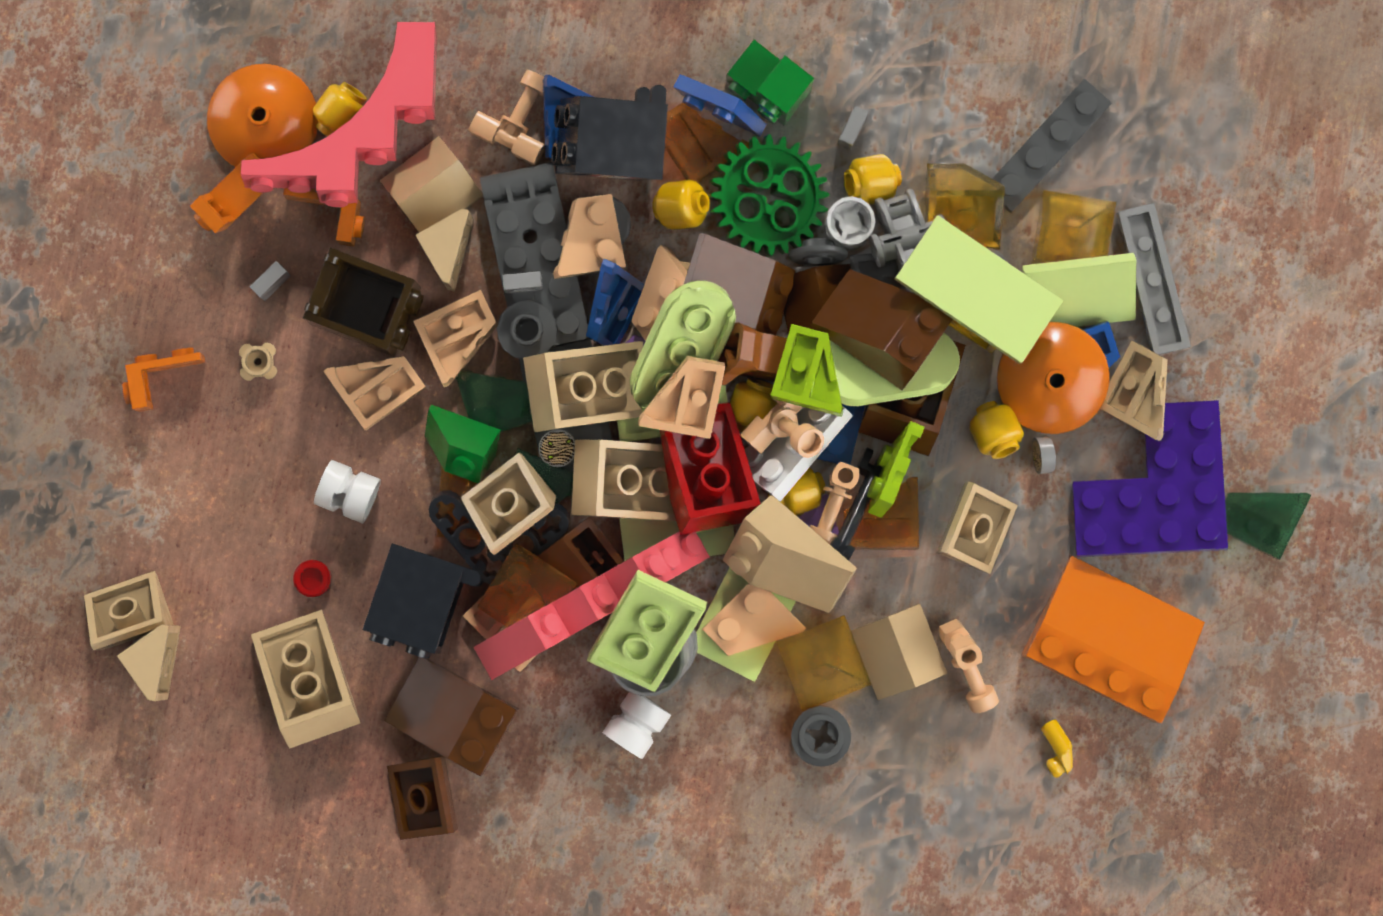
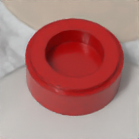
[293,560,332,597]

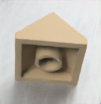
[380,136,483,233]
[415,209,474,292]
[461,453,556,555]
[936,481,1018,574]
[84,571,174,650]
[851,604,947,700]
[117,624,181,701]

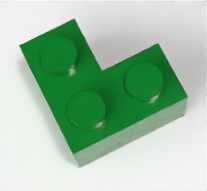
[726,40,814,126]

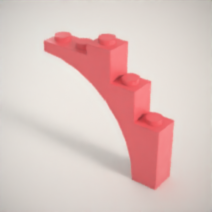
[241,22,437,207]
[473,532,710,680]

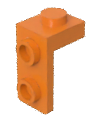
[190,153,263,233]
[283,188,365,247]
[122,348,206,412]

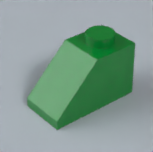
[425,404,500,484]

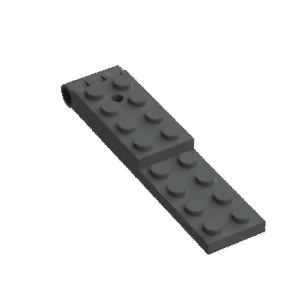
[480,162,612,499]

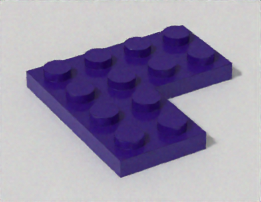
[1072,400,1228,557]

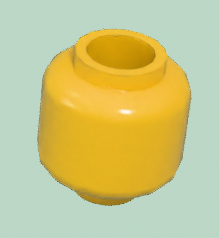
[313,82,367,137]
[844,154,902,205]
[652,180,710,230]
[730,377,777,432]
[969,401,1024,459]
[768,467,825,516]

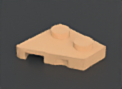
[631,245,688,341]
[323,356,427,430]
[638,356,725,439]

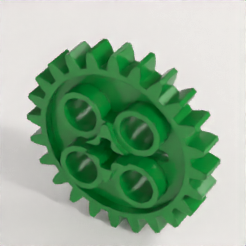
[708,134,829,256]

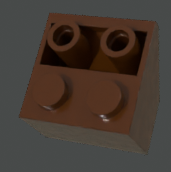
[521,516,624,604]

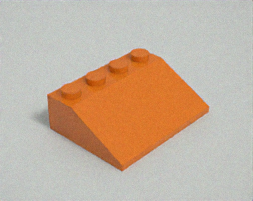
[1021,555,1205,724]

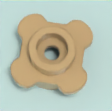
[239,343,277,381]

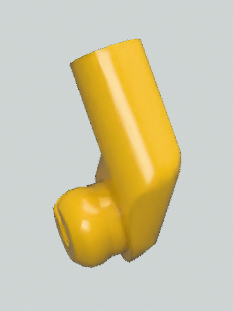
[1041,719,1073,778]

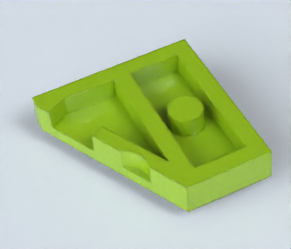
[770,324,843,417]
[867,421,924,518]

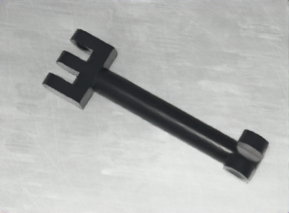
[830,447,882,561]

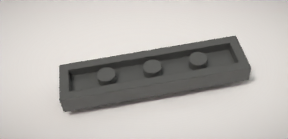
[984,78,1112,213]

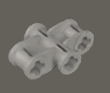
[869,189,945,293]

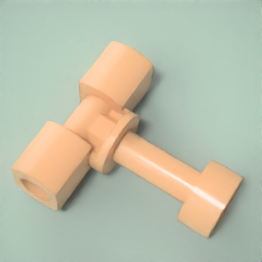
[468,69,545,166]
[740,399,824,458]
[809,462,859,544]
[939,619,999,713]

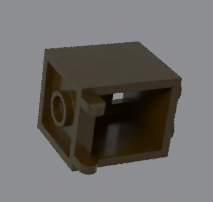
[303,248,424,357]

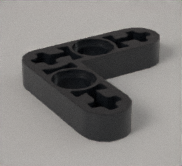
[429,490,570,585]

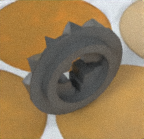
[791,706,851,767]

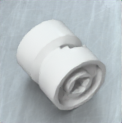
[824,196,875,251]
[314,460,381,524]
[602,692,671,759]

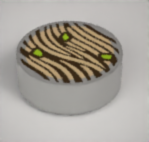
[539,429,575,467]
[1032,436,1056,474]

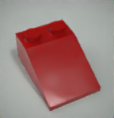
[660,402,761,535]

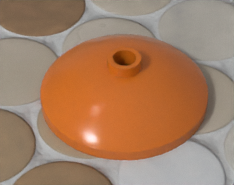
[207,64,319,167]
[997,322,1109,434]

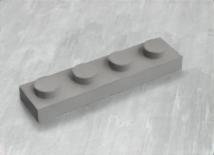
[1116,203,1191,355]

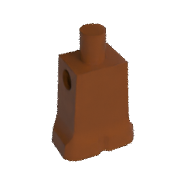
[718,322,787,386]

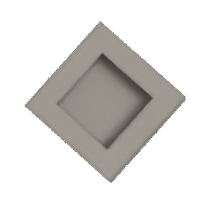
[837,106,868,151]
[250,261,291,301]
[502,271,543,293]

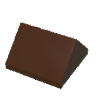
[784,264,850,334]
[387,756,458,840]

